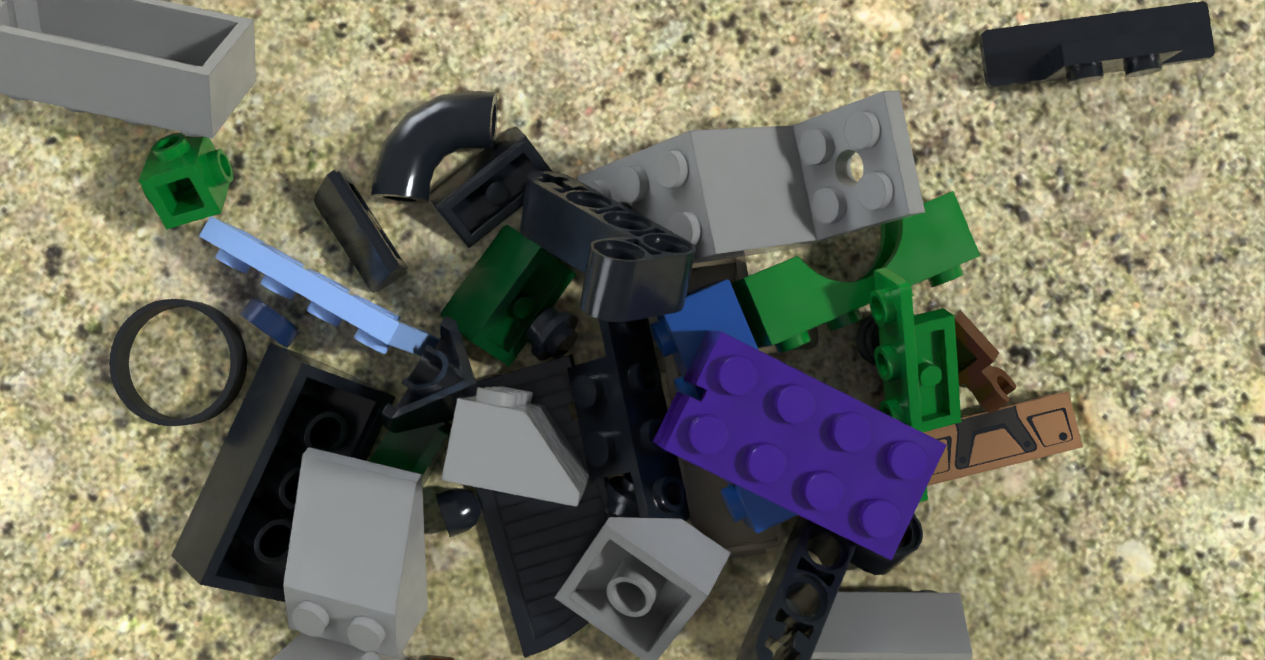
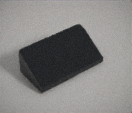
[429,127,553,248]
[314,170,408,293]

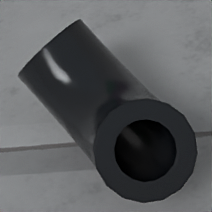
[371,91,498,203]

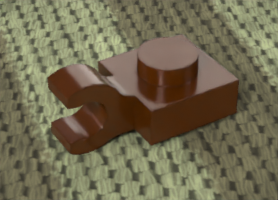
[953,310,1017,414]

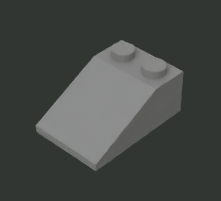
[283,447,428,658]

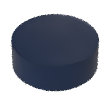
[240,297,300,348]

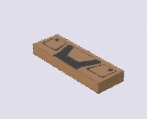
[923,391,1083,486]

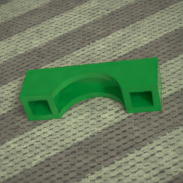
[731,191,980,354]

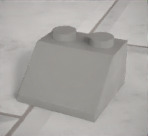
[555,517,731,660]

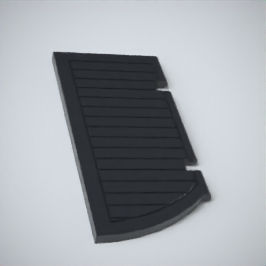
[475,354,619,658]

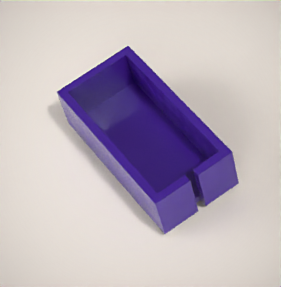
[653,330,947,560]

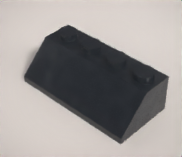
[171,343,396,602]

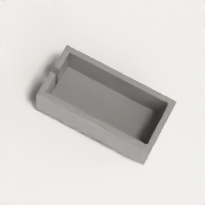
[0,0,256,139]

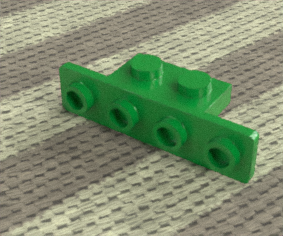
[869,267,961,503]

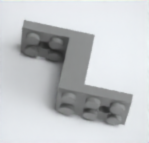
[577,90,925,263]

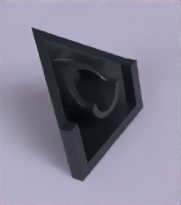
[381,316,476,434]

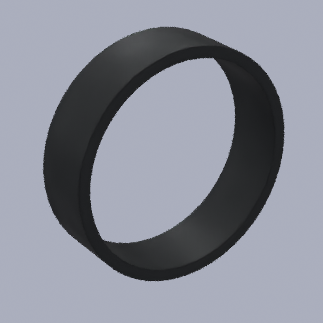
[109,299,247,426]

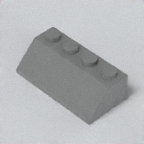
[441,386,589,507]

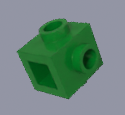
[138,133,233,230]

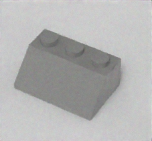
[779,589,973,660]

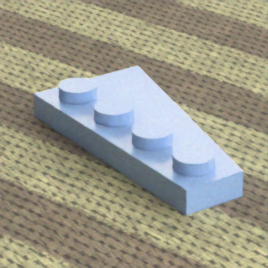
[199,216,440,356]

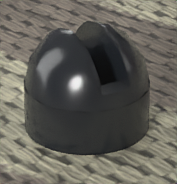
[435,487,481,538]

